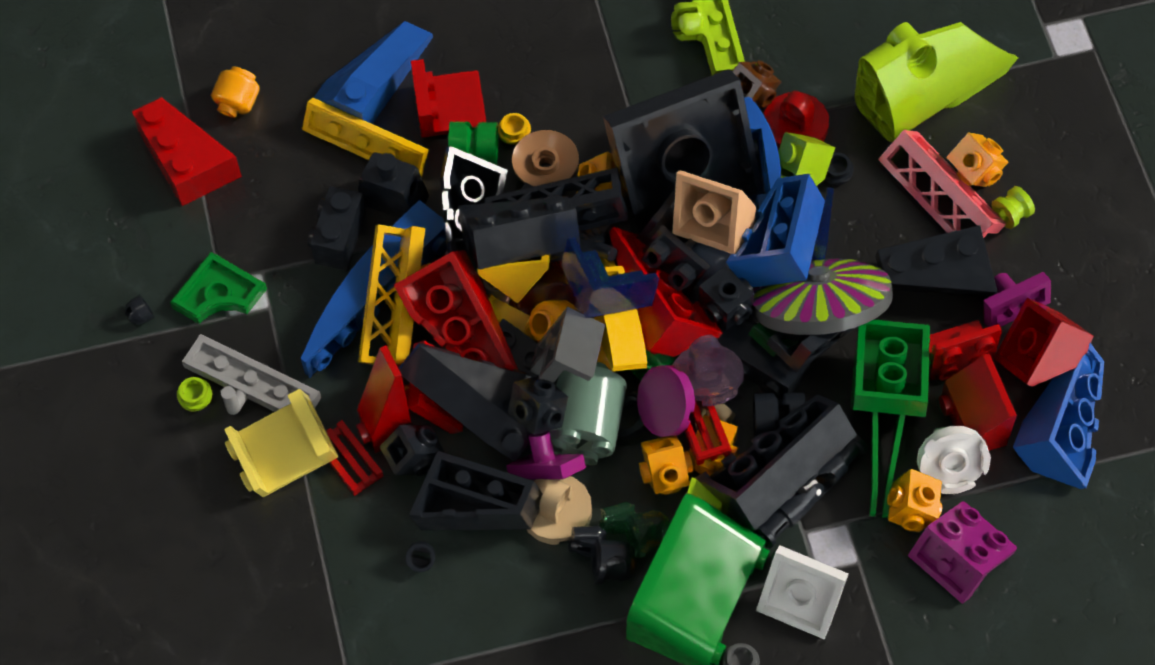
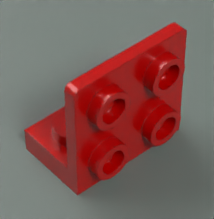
[411,59,486,138]
[929,320,1002,381]

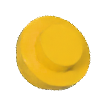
[498,113,531,145]

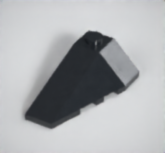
[440,146,507,284]

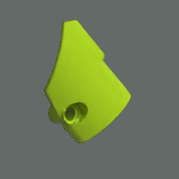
[854,22,1018,142]

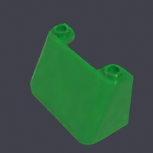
[626,493,770,665]

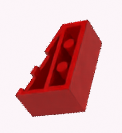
[132,97,242,206]

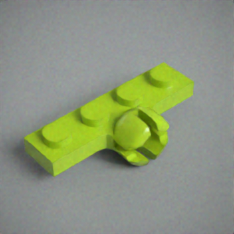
[671,0,745,75]

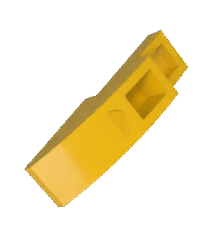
[576,255,647,372]

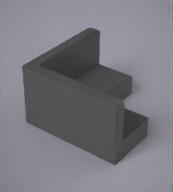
[530,306,605,383]

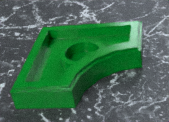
[170,252,267,324]

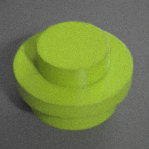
[177,377,213,411]

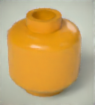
[211,66,260,118]
[529,300,579,342]

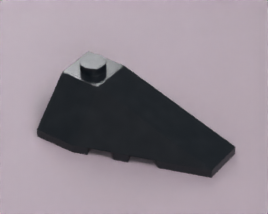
[398,343,532,461]

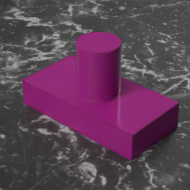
[984,272,1051,327]
[506,431,586,479]

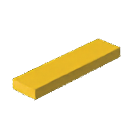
[302,98,429,177]

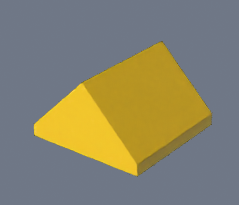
[477,254,551,303]

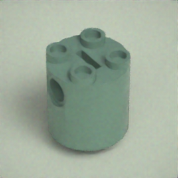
[549,362,627,466]

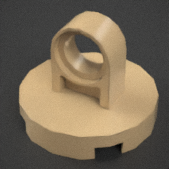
[527,476,592,545]

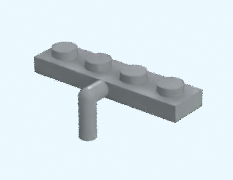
[182,334,321,415]

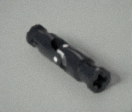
[749,432,868,549]

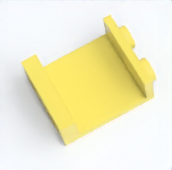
[224,389,338,498]

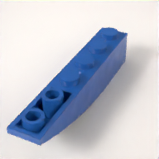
[300,200,447,378]

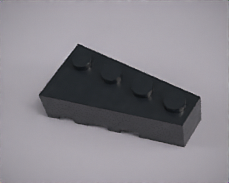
[695,394,857,530]

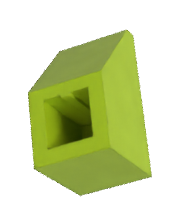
[778,132,835,186]

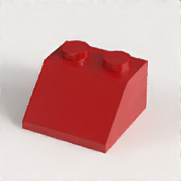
[994,297,1094,387]
[939,353,1017,451]

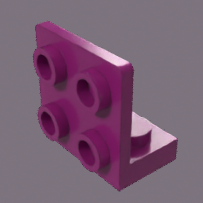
[908,502,1017,604]

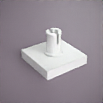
[756,545,849,639]

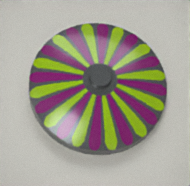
[753,259,893,335]

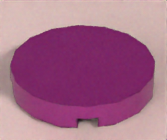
[637,365,695,437]

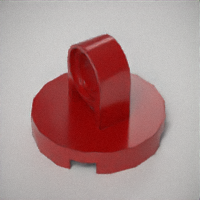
[763,90,829,151]

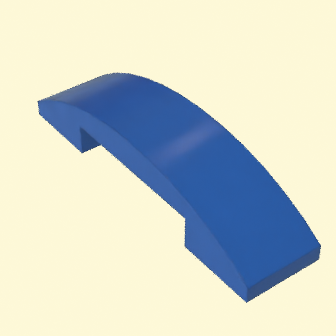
[744,97,781,223]

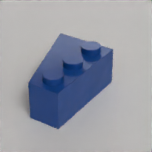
[726,174,825,288]

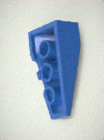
[314,21,433,124]
[1013,343,1104,489]

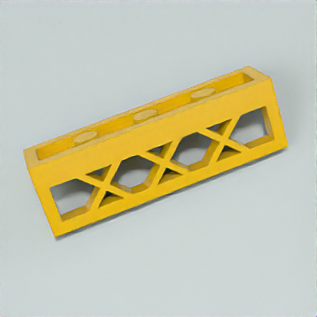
[358,224,425,368]

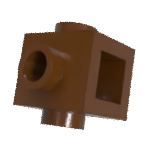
[732,61,781,108]

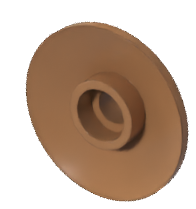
[512,130,579,187]

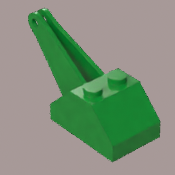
[851,320,930,518]

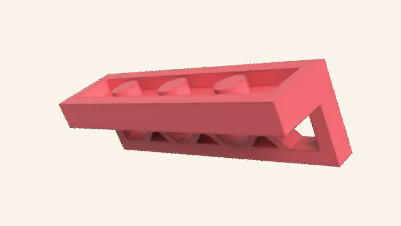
[878,130,1006,238]

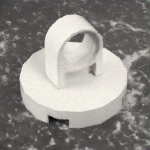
[917,426,991,494]

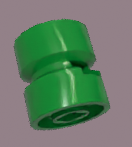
[448,121,499,165]

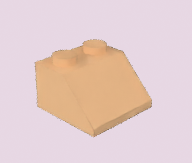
[672,170,756,254]

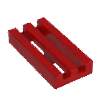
[684,388,732,466]
[326,420,383,496]

